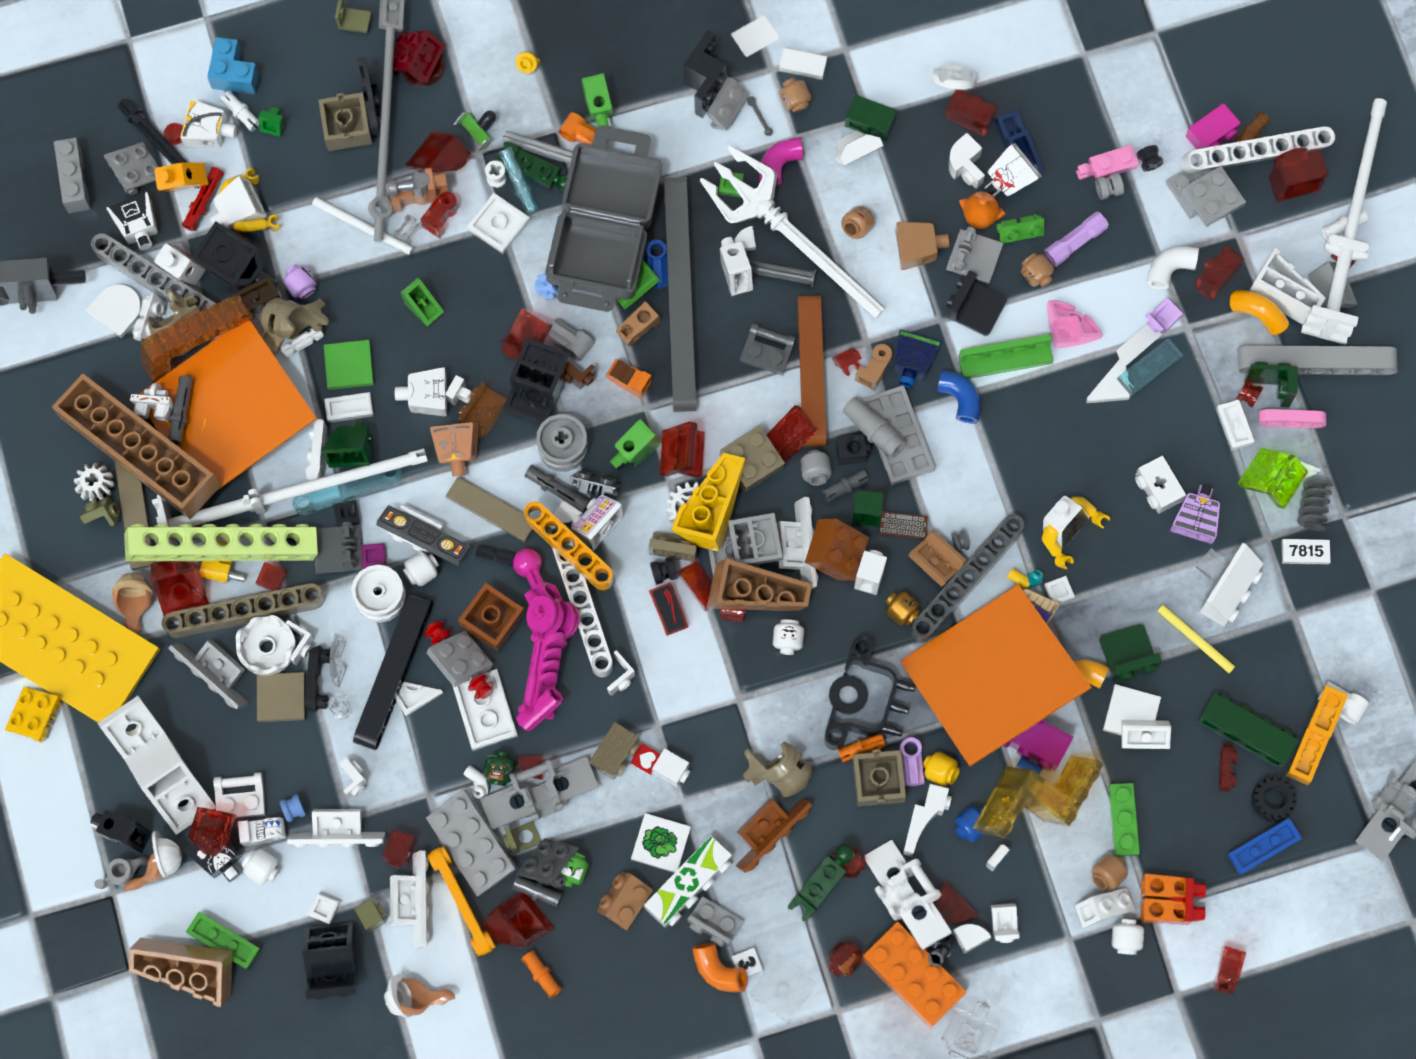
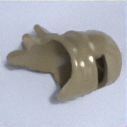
[146,289,201,357]
[260,297,329,340]
[743,741,812,798]

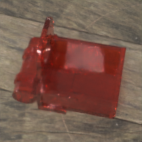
[501,308,553,361]

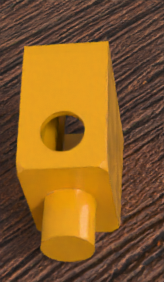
[154,162,208,192]

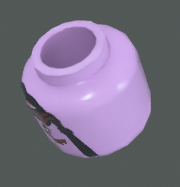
[283,264,317,299]

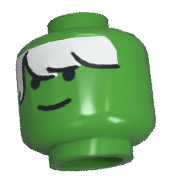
[561,852,589,888]

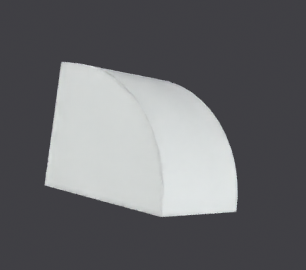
[952,924,991,954]

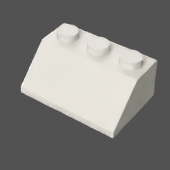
[1200,543,1263,627]

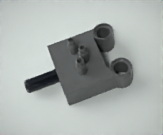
[0,258,86,314]

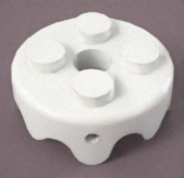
[236,615,296,675]

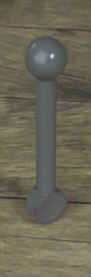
[747,96,773,136]

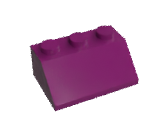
[1003,720,1074,771]

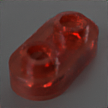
[1219,744,1237,792]

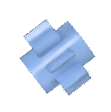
[535,272,559,300]

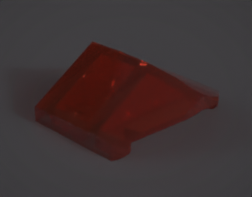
[188,806,236,857]

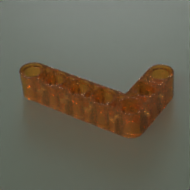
[140,295,252,383]

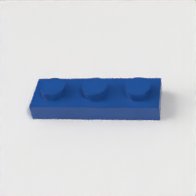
[1227,818,1302,876]

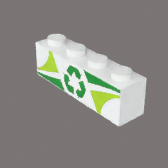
[644,836,732,928]

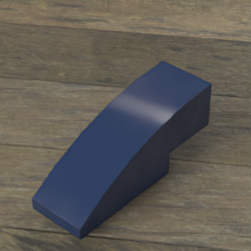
[994,109,1044,173]

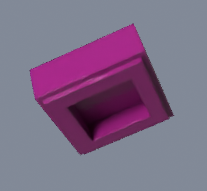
[361,543,387,569]

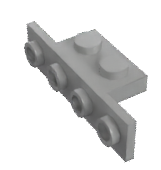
[168,639,250,709]

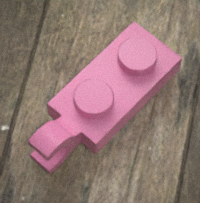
[1076,145,1139,180]

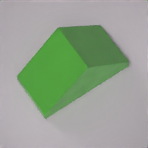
[401,278,444,326]

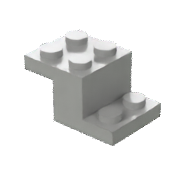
[1166,162,1246,227]
[708,513,783,576]

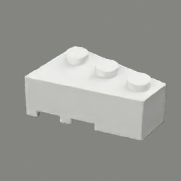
[1250,247,1325,324]

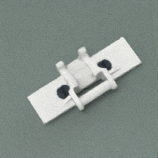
[863,840,952,950]

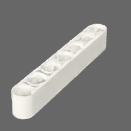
[1181,127,1335,173]
[548,523,613,678]

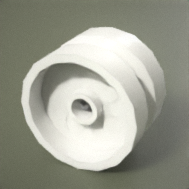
[351,565,407,623]

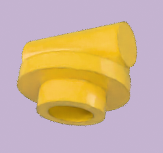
[515,51,541,74]

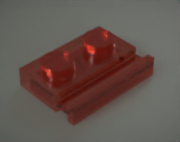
[766,405,818,462]

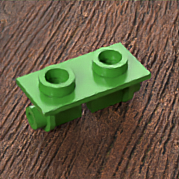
[996,214,1044,244]

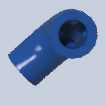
[937,370,981,424]

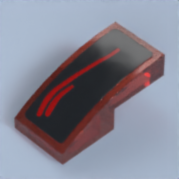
[648,582,689,636]

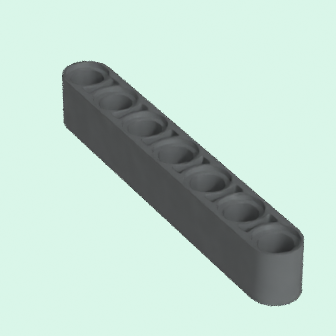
[911,514,1024,643]

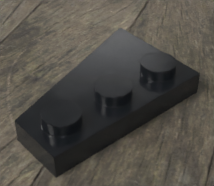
[357,57,381,138]

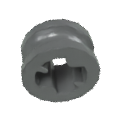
[951,530,969,553]

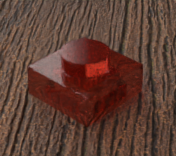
[255,562,287,591]

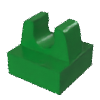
[258,107,284,137]

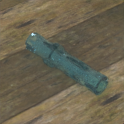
[498,147,539,215]

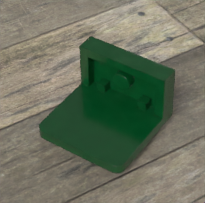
[1099,624,1162,681]

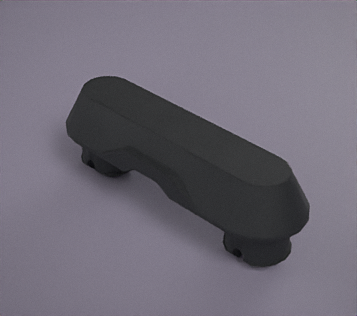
[305,645,333,712]

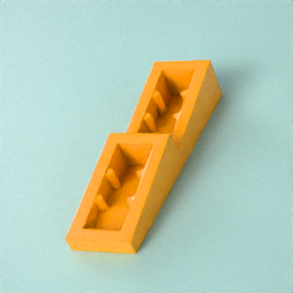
[1285,685,1348,786]

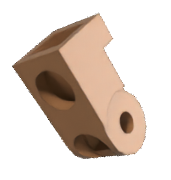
[616,301,661,346]
[855,344,892,391]

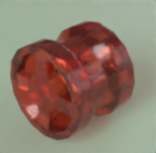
[1236,379,1263,408]

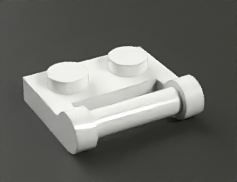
[213,772,266,821]

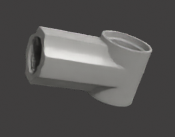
[545,318,594,361]

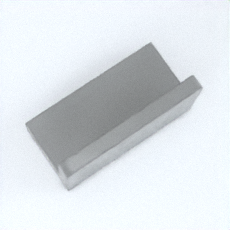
[1308,262,1357,308]

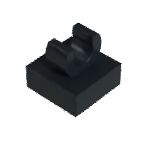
[333,500,361,527]

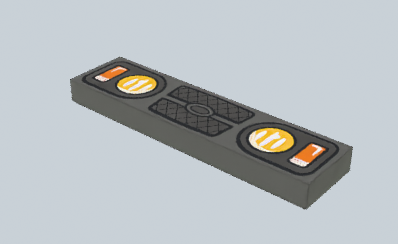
[376,505,470,566]

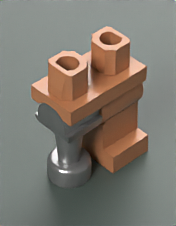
[387,168,449,213]

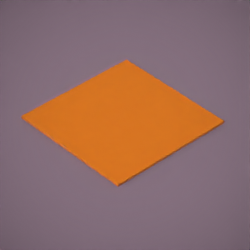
[138,317,317,490]
[900,584,1092,766]

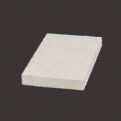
[453,669,518,751]

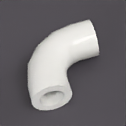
[1147,246,1199,290]

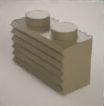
[589,722,640,780]

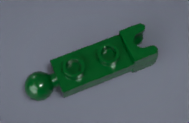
[495,142,568,192]
[788,844,854,922]

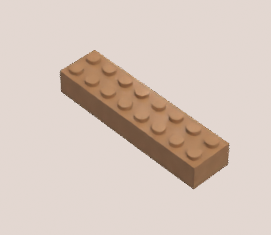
[52,374,221,519]

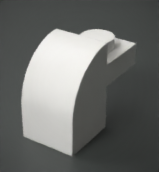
[948,133,985,189]

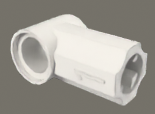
[1317,681,1369,725]

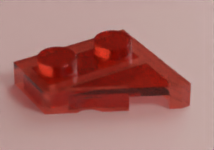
[933,881,978,927]

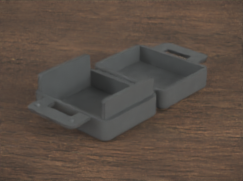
[545,126,663,312]

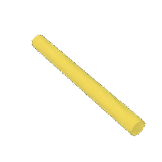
[1157,605,1235,673]

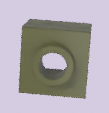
[355,899,386,933]

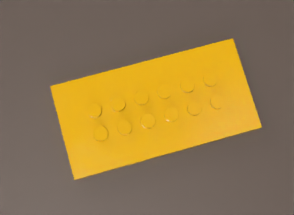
[0,553,160,722]

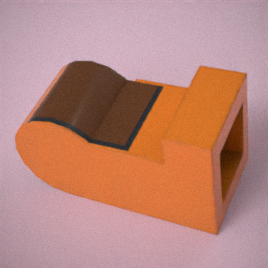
[605,359,652,399]

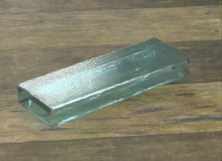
[1117,338,1183,396]

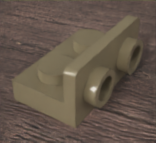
[649,532,698,562]

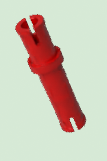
[182,167,224,231]

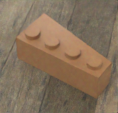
[707,558,812,611]

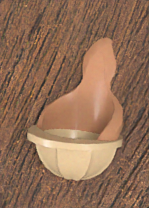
[112,573,153,635]

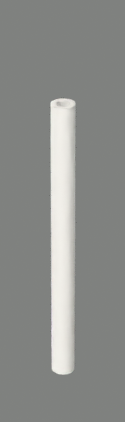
[312,197,414,255]

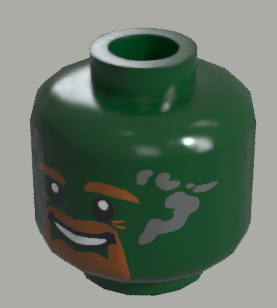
[483,750,516,786]

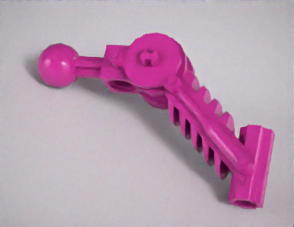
[513,548,580,731]

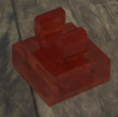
[832,347,862,376]

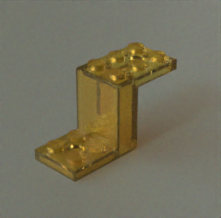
[973,756,1104,838]

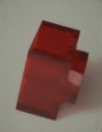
[1268,148,1328,203]

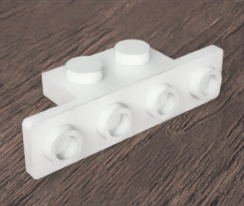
[776,497,818,590]
[287,809,386,847]
[390,850,429,949]

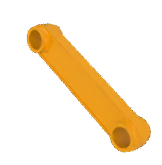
[427,846,496,957]

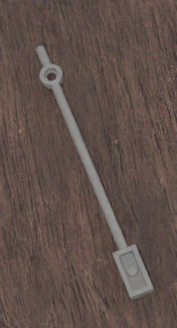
[368,0,404,242]

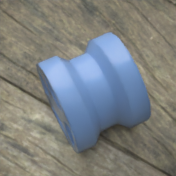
[279,793,306,823]

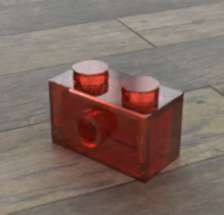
[945,89,997,136]
[1194,245,1244,301]

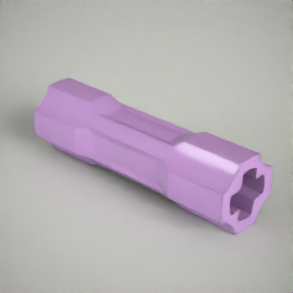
[1044,211,1109,267]

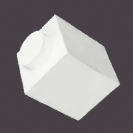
[652,748,691,787]

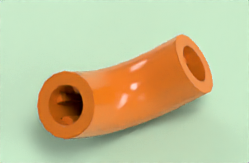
[692,942,748,992]

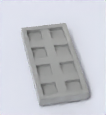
[860,385,935,485]
[426,790,518,897]

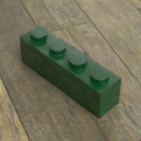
[1197,693,1299,769]

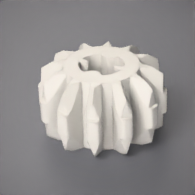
[74,462,114,501]

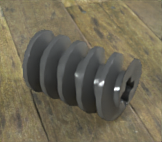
[1297,479,1333,531]

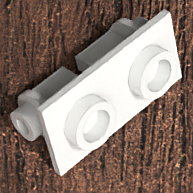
[132,293,166,344]

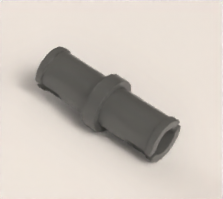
[822,469,869,503]
[512,875,562,907]

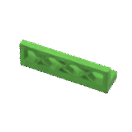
[958,334,1053,379]

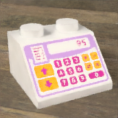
[571,494,623,551]

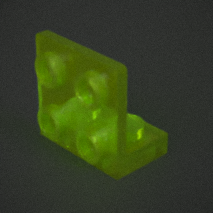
[1238,448,1308,509]

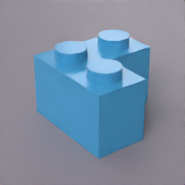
[207,37,259,94]

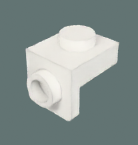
[339,758,367,798]
[991,903,1019,943]

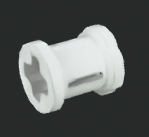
[485,161,507,188]

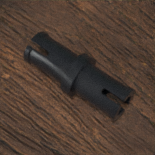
[928,934,957,967]

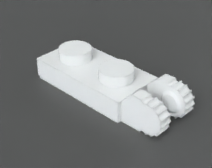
[305,419,327,482]

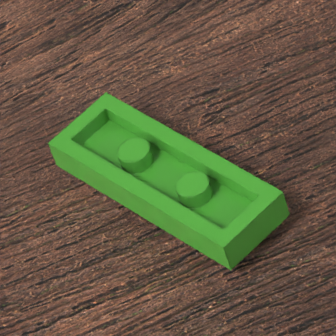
[1108,783,1140,857]
[186,912,261,970]

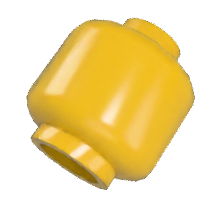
[923,751,960,787]

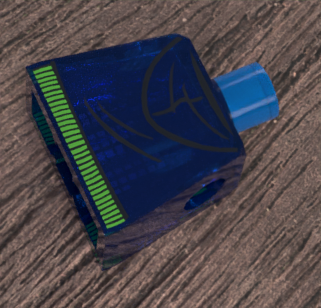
[894,329,942,388]

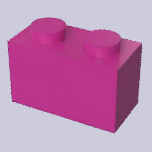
[1185,103,1241,153]

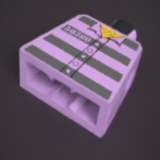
[1170,485,1220,544]

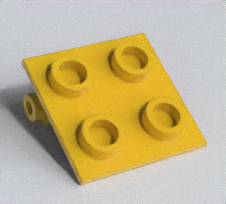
[5,687,61,743]

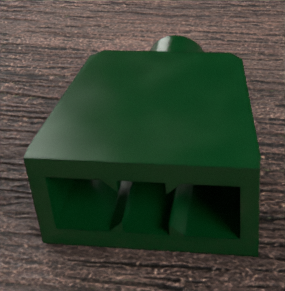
[322,420,374,468]

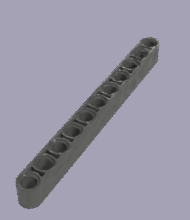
[664,177,696,412]

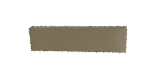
[446,477,533,543]

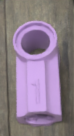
[899,737,925,786]

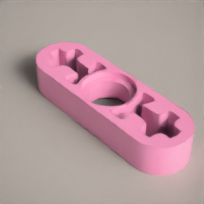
[1259,409,1326,428]

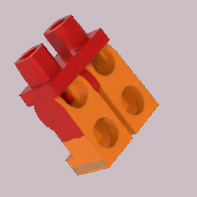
[1140,874,1206,925]

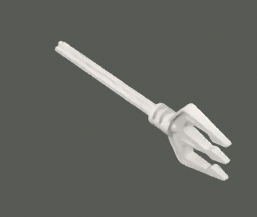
[700,146,885,318]

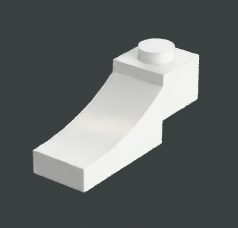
[903,784,952,857]

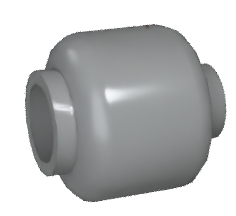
[800,450,832,486]

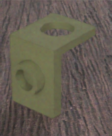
[335,0,371,33]
[502,821,541,854]

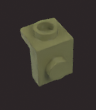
[79,496,120,526]

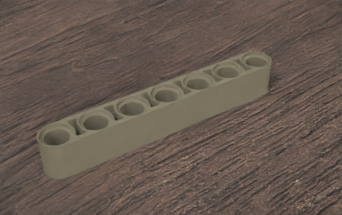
[161,583,325,638]

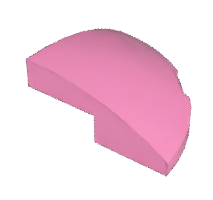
[1047,300,1102,348]

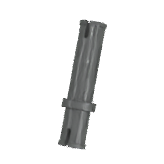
[168,375,194,445]
[524,465,591,513]

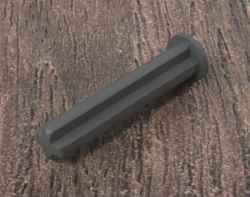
[750,260,817,287]

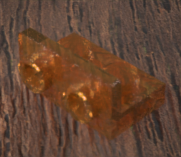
[458,382,507,439]

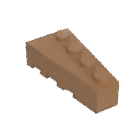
[129,938,232,1008]

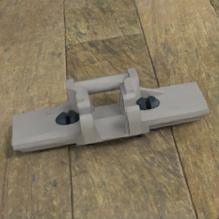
[480,756,599,830]
[1355,760,1416,862]

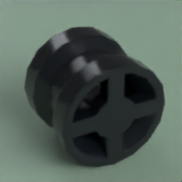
[1136,145,1164,172]

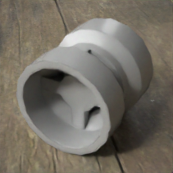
[1095,173,1124,200]

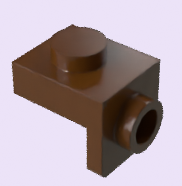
[562,361,596,390]

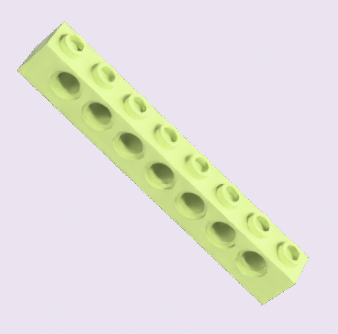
[124,524,318,561]

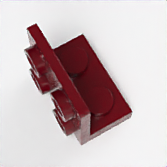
[383,30,446,83]

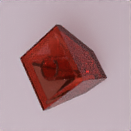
[405,131,471,173]
[151,561,209,616]
[481,893,555,948]

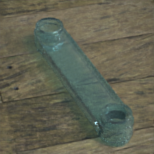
[292,468,402,515]

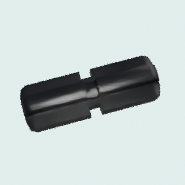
[475,545,516,566]

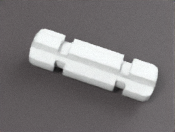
[280,328,324,357]

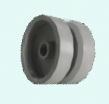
[536,414,588,472]

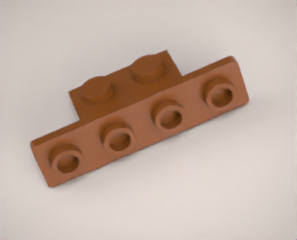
[736,798,812,873]

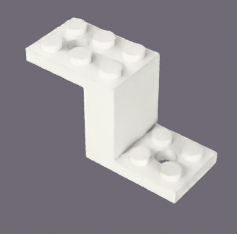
[98,696,216,835]

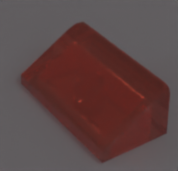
[678,561,712,612]

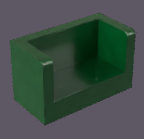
[845,94,897,142]
[852,490,884,528]

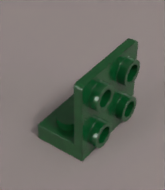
[1244,362,1298,407]

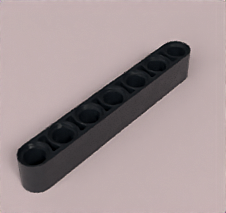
[353,593,433,751]

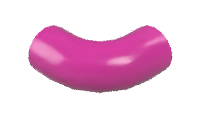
[759,137,803,186]

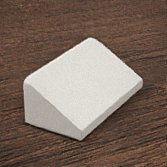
[1121,720,1171,749]

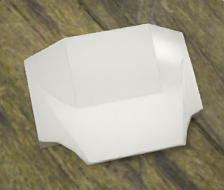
[835,131,883,165]

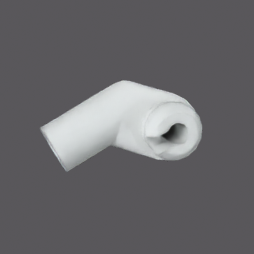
[463,765,489,799]

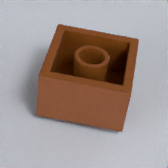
[805,519,869,581]
[458,582,526,653]

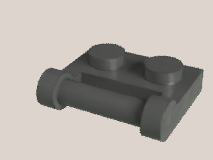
[740,322,796,376]

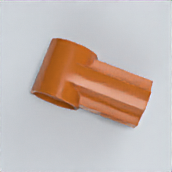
[558,112,596,145]

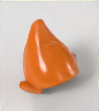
[959,191,1006,229]

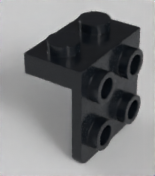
[946,270,1007,336]

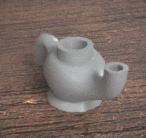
[94,856,149,890]

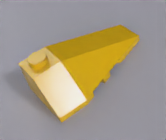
[671,453,746,552]

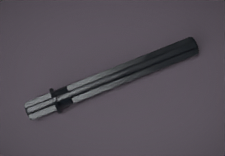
[118,99,201,189]

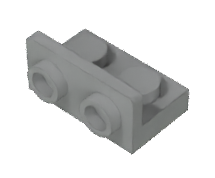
[687,896,744,947]

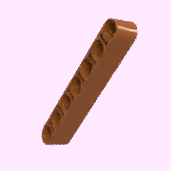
[798,295,826,447]

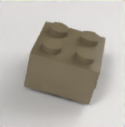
[318,92,372,151]
[719,425,785,493]
[852,749,906,807]

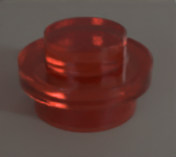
[164,123,183,145]

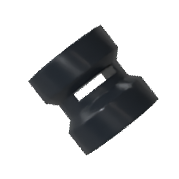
[650,556,678,585]

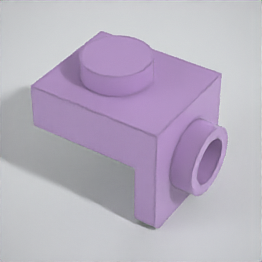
[1145,297,1184,333]

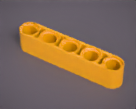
[524,501,613,590]

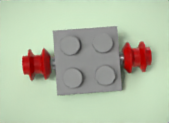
[425,621,494,699]

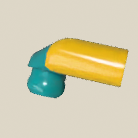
[1007,568,1043,589]

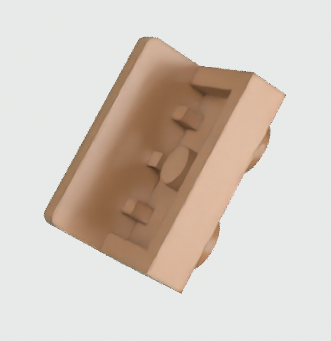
[908,530,966,587]
[597,871,653,930]

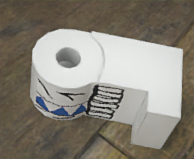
[238,818,286,847]

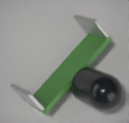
[454,110,497,152]

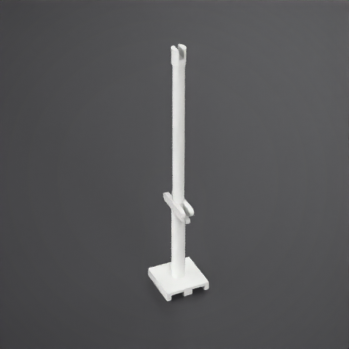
[1301,98,1387,345]
[152,448,428,546]

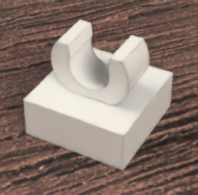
[445,375,472,406]

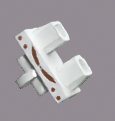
[130,383,175,421]

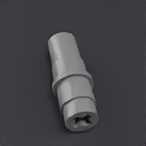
[843,397,906,458]

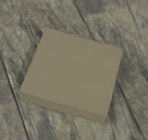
[257,672,305,722]

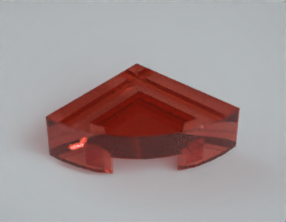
[518,756,543,781]

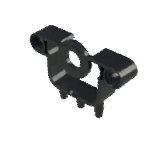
[824,636,916,750]

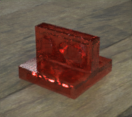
[660,421,705,478]

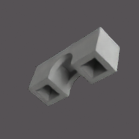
[54,137,91,213]

